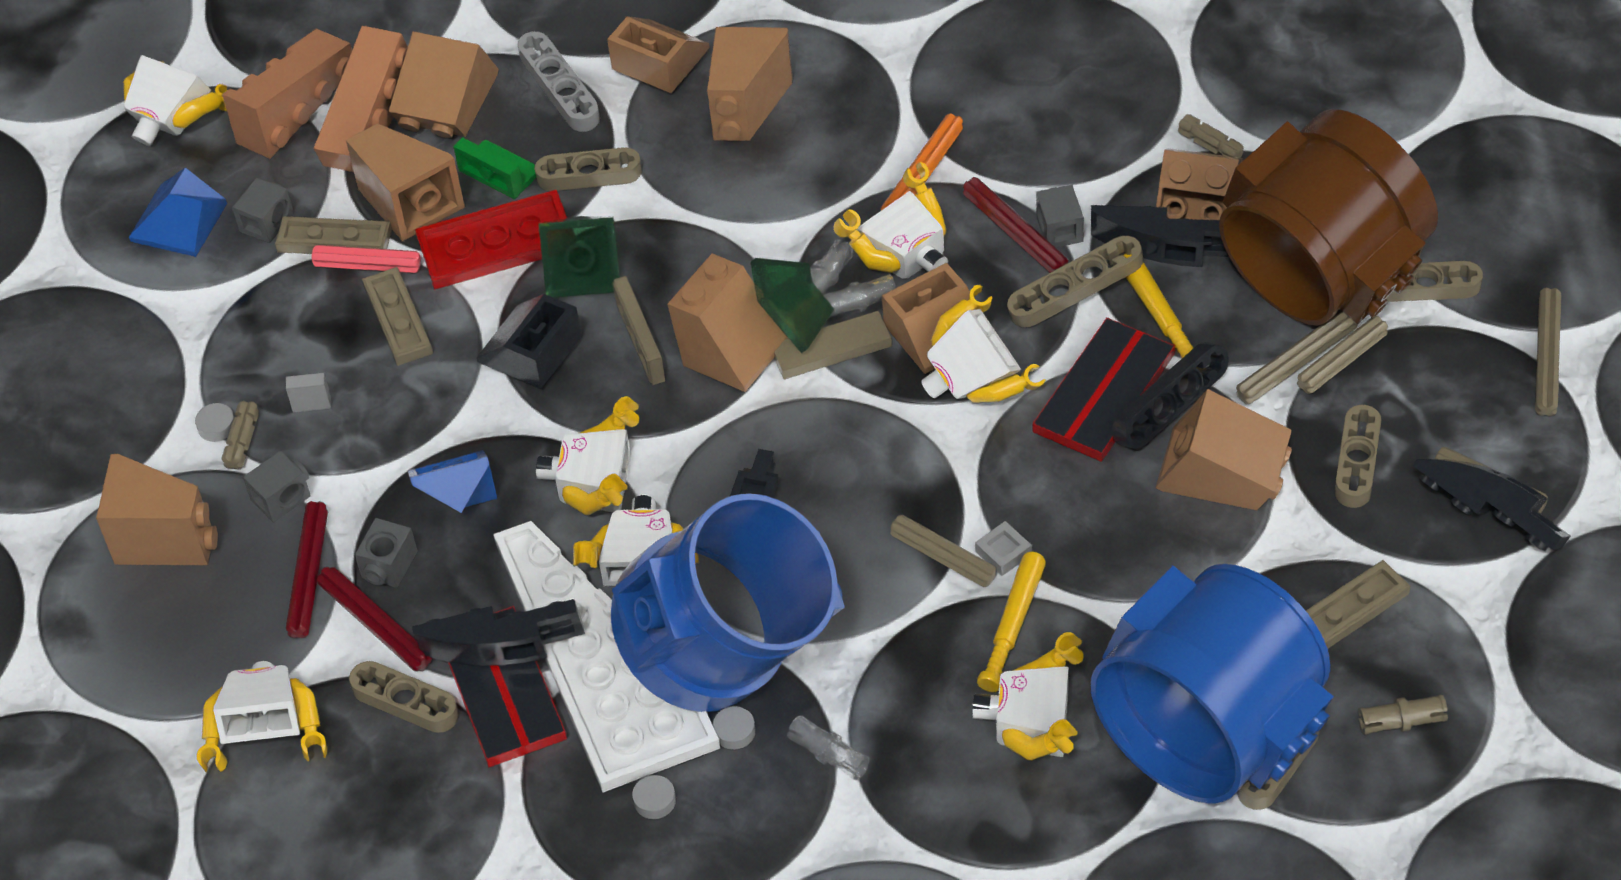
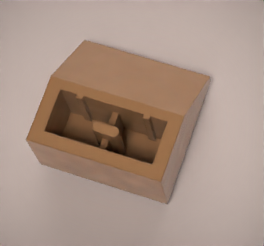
[607,17,710,93]
[1156,148,1243,220]
[882,262,970,374]

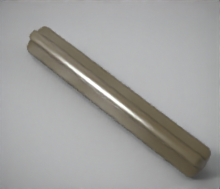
[1535,287,1561,417]
[1236,310,1358,404]

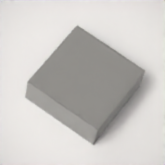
[286,373,331,412]
[975,521,1032,576]

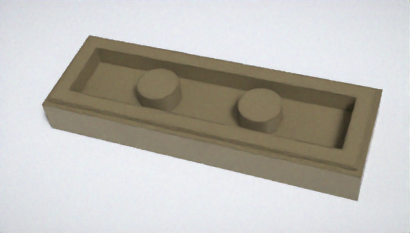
[275,216,392,254]
[362,267,433,366]
[612,276,665,385]
[774,311,892,379]
[1306,560,1410,649]

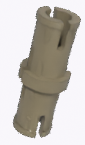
[1358,694,1448,735]

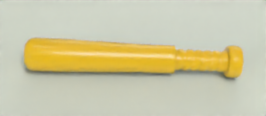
[1123,254,1197,368]
[977,551,1046,692]

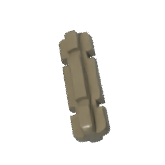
[1178,114,1244,158]
[221,401,259,470]

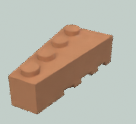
[314,26,408,172]
[222,29,352,159]

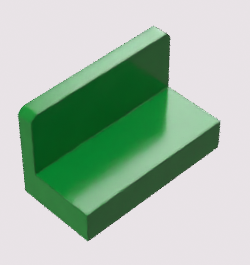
[453,137,536,200]

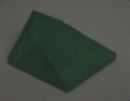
[539,216,621,298]
[750,258,835,353]

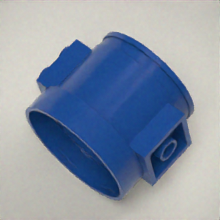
[611,494,845,712]
[1091,564,1334,803]

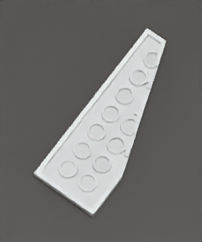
[493,521,720,792]

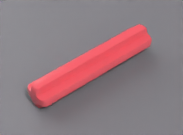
[312,245,421,273]

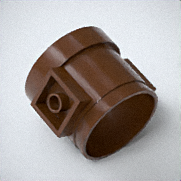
[1219,109,1438,325]

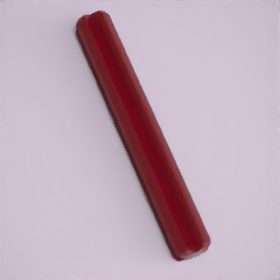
[963,177,1069,273]
[286,501,328,638]
[317,567,432,672]

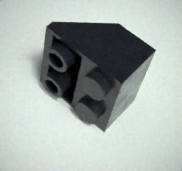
[476,294,582,389]

